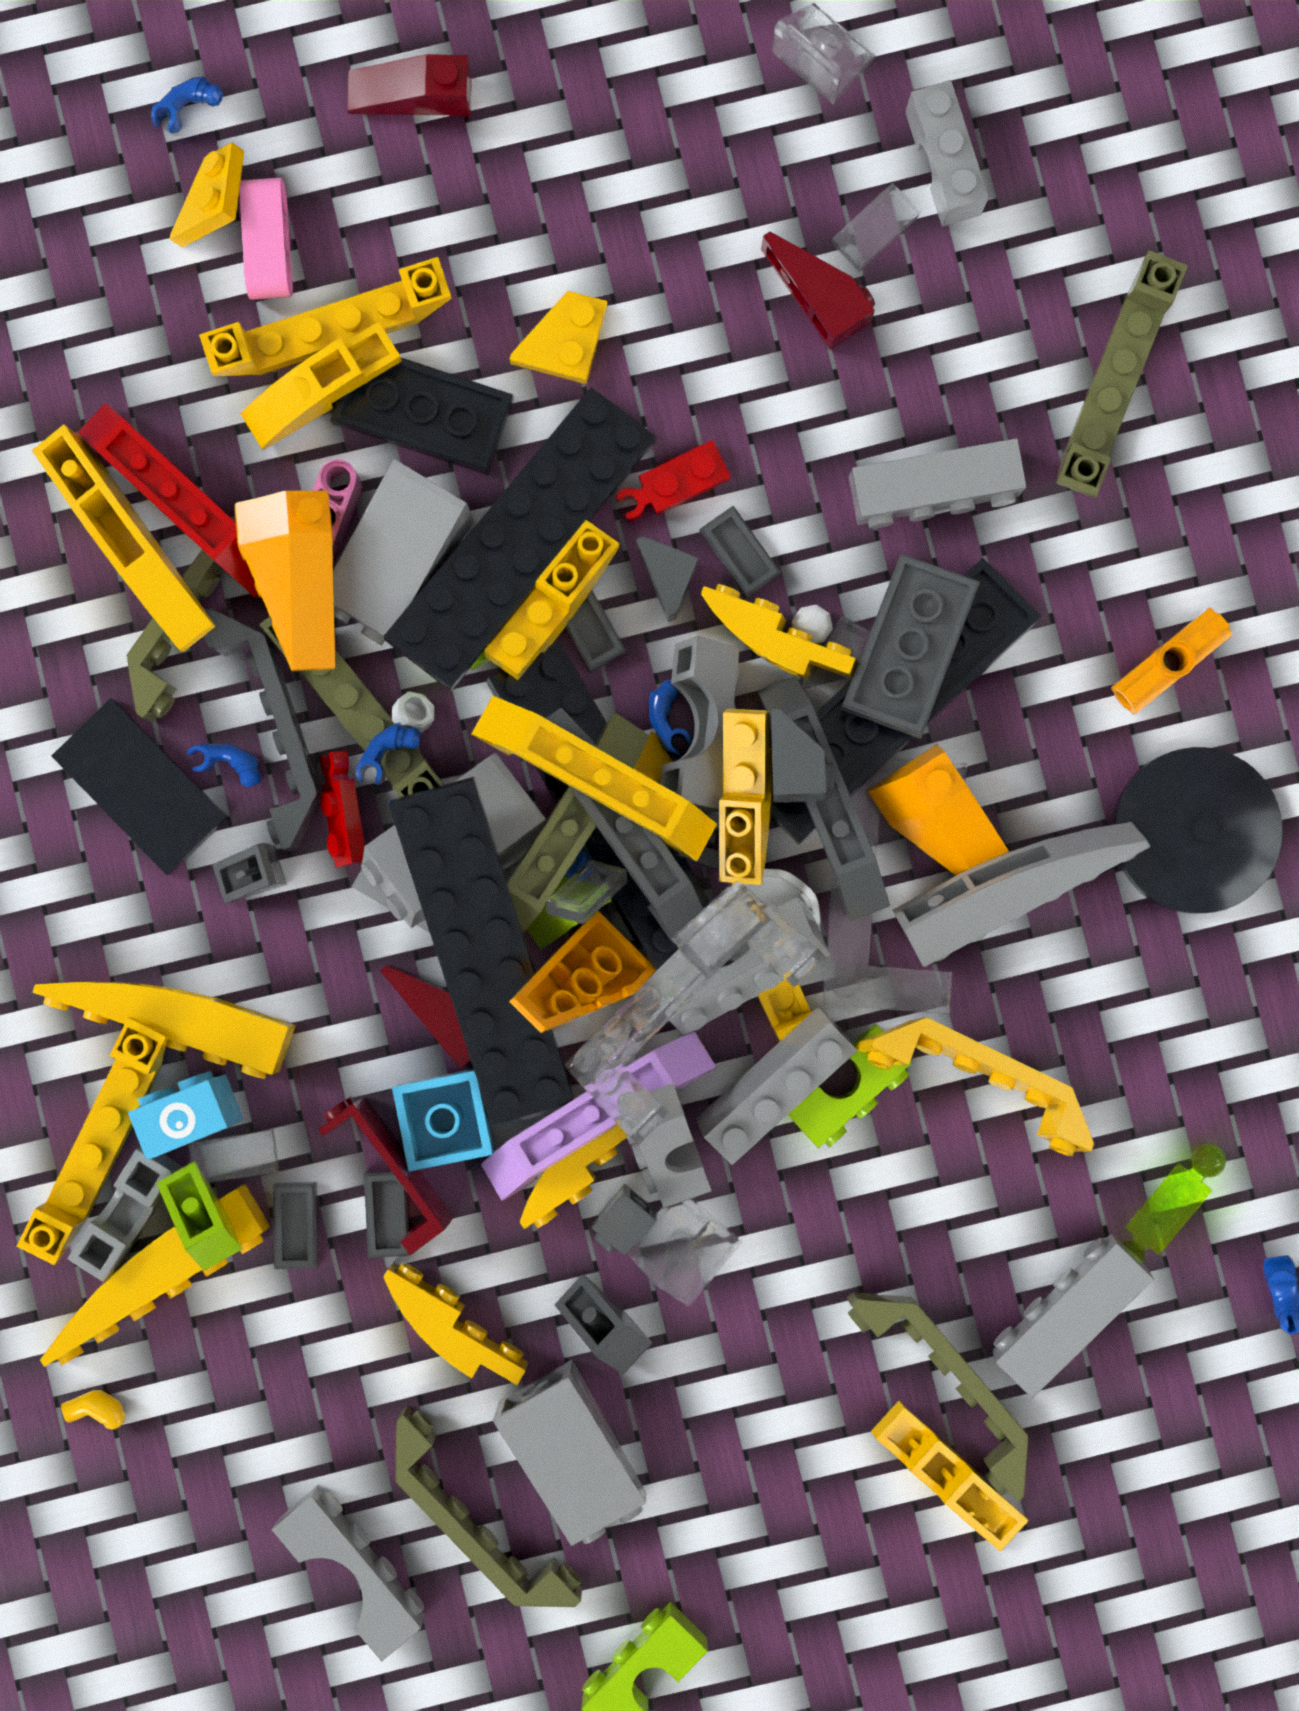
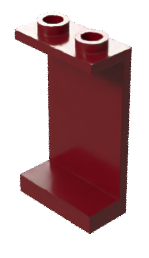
[318,1097,454,1255]

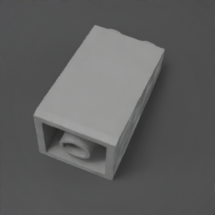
[333,459,474,646]
[361,753,546,928]
[493,1360,646,1546]

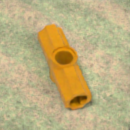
[1111,607,1233,715]

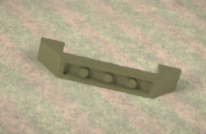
[1056,250,1188,499]
[126,516,236,722]
[260,616,445,798]
[507,712,650,933]
[846,1292,1028,1502]
[395,1405,583,1607]

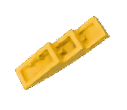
[871,1401,1029,1552]

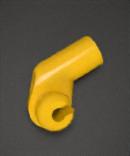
[61,1390,126,1430]

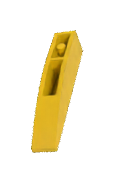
[32,425,216,652]
[32,981,296,1079]
[40,1184,271,1367]

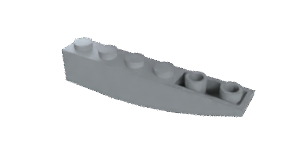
[893,822,1150,967]

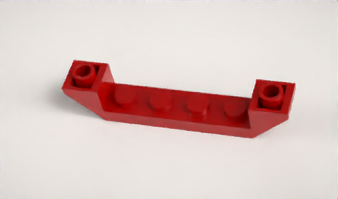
[77,403,259,599]

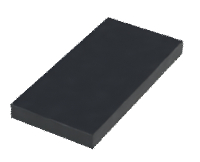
[330,358,514,475]
[51,698,229,875]

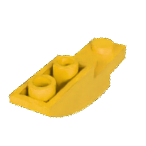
[240,321,402,450]
[484,520,620,680]
[701,584,858,681]
[719,708,772,885]
[520,1123,627,1229]
[383,1263,528,1385]

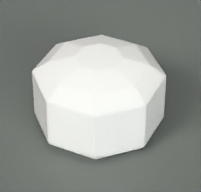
[791,605,833,645]
[392,691,434,733]

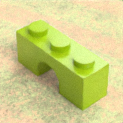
[788,1024,912,1149]
[581,1602,708,1711]

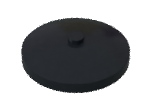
[1112,747,1283,914]

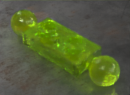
[1121,1144,1226,1265]

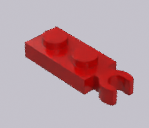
[616,440,731,522]
[320,750,365,868]

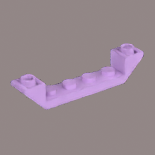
[481,1031,717,1201]

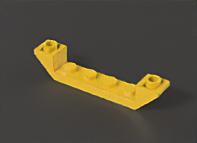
[199,257,452,376]
[471,696,717,862]
[16,1017,168,1265]
[856,1017,1094,1156]

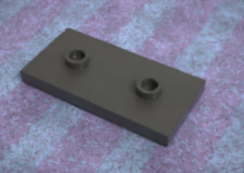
[841,554,980,739]

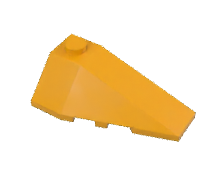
[234,490,335,671]
[867,744,1009,876]
[509,910,656,1033]

